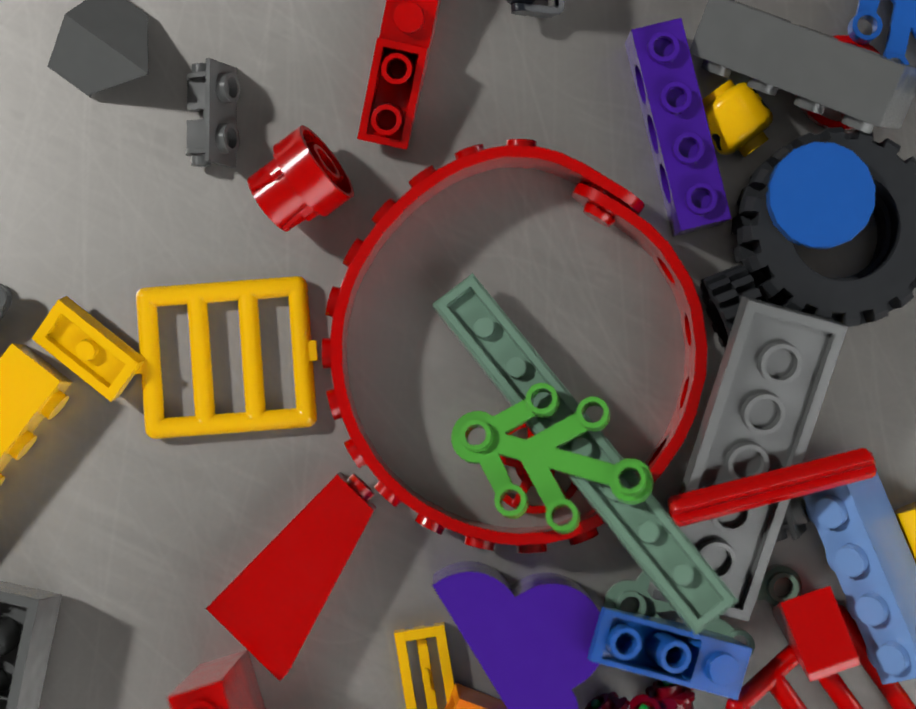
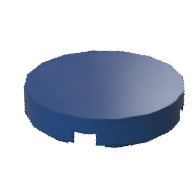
[766,142,875,249]

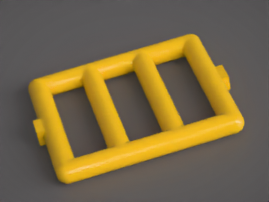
[135,276,319,439]

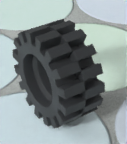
[700,264,762,350]

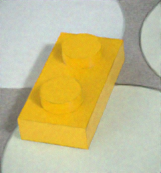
[31,296,146,402]

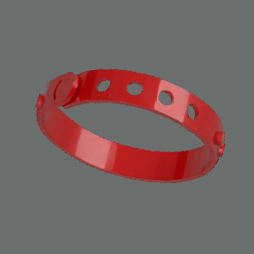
[322,139,708,553]

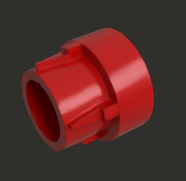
[248,125,354,232]

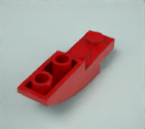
[357,0,441,150]

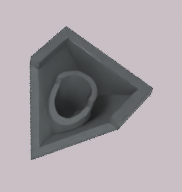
[47,0,149,97]

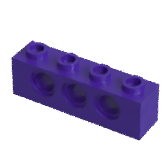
[625,18,731,237]

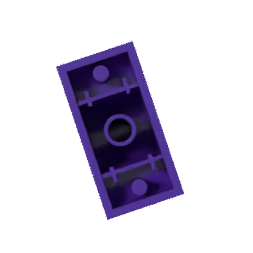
[432,561,600,709]

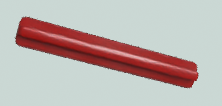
[667,448,876,527]

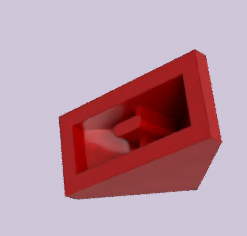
[772,586,860,682]

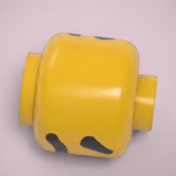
[702,79,773,158]

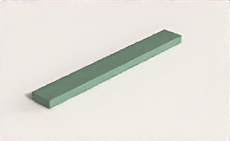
[432,273,738,636]

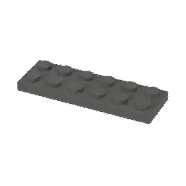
[647,296,848,621]

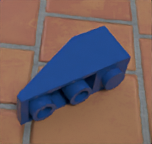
[587,607,752,700]

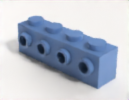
[803,471,916,685]

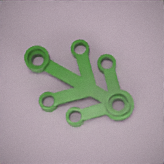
[451,383,653,534]

